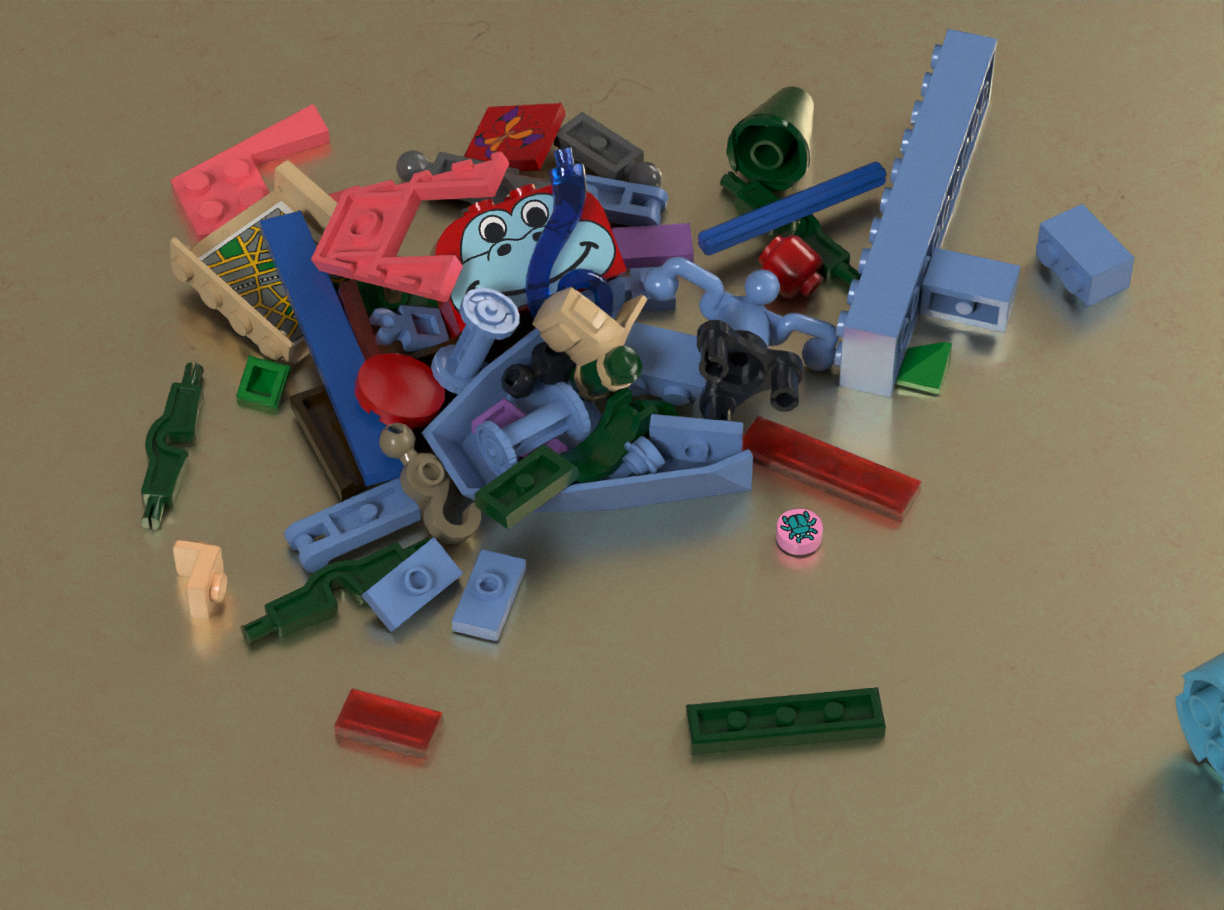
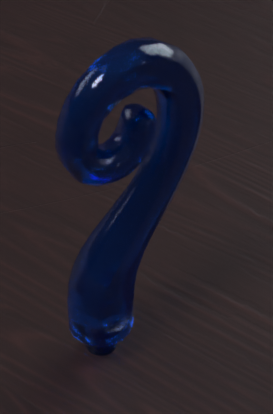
[525,147,614,319]

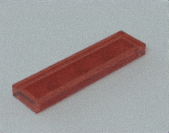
[742,415,922,523]

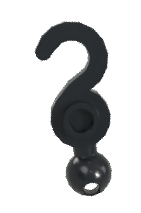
[501,341,577,399]

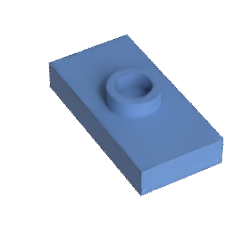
[649,414,743,463]
[361,537,464,632]
[452,549,526,642]

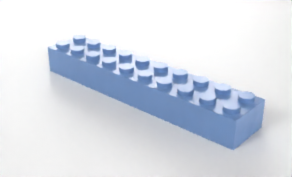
[834,29,997,398]

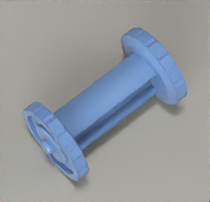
[431,288,520,395]
[475,382,591,476]

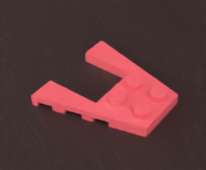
[170,104,360,242]
[311,151,509,302]

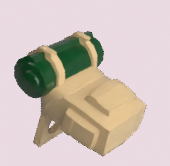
[532,287,648,402]

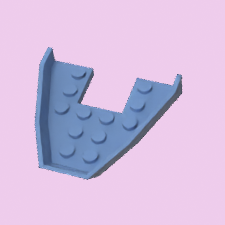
[421,277,753,512]

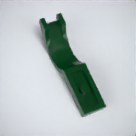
[474,388,658,530]

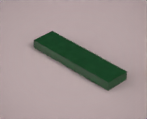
[686,687,886,754]

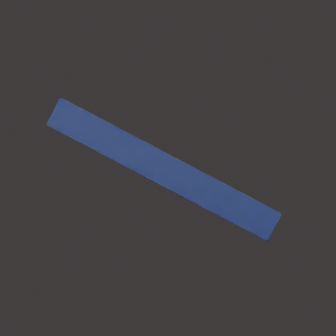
[259,211,404,486]

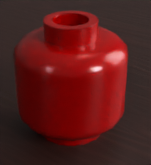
[758,235,824,300]

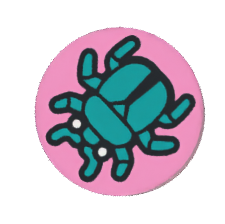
[776,509,823,555]

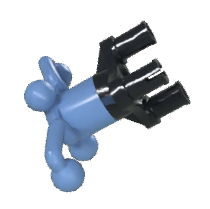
[643,257,839,421]

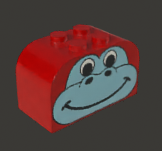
[429,183,627,339]

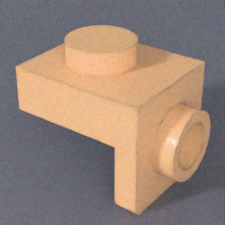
[173,540,227,619]

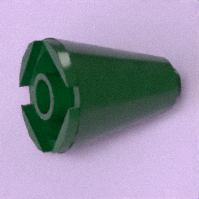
[726,86,814,192]

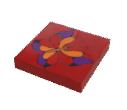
[463,103,566,172]

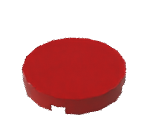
[354,353,445,429]

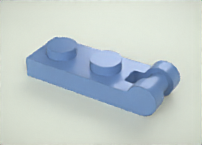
[549,169,669,227]
[284,478,421,573]

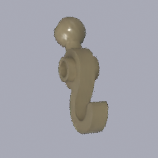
[379,422,482,544]

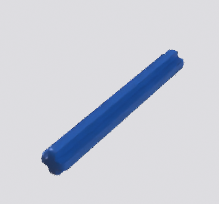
[698,161,887,256]

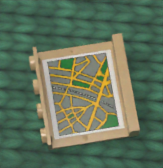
[169,159,401,371]

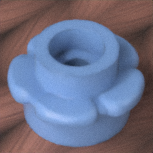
[623,436,665,476]

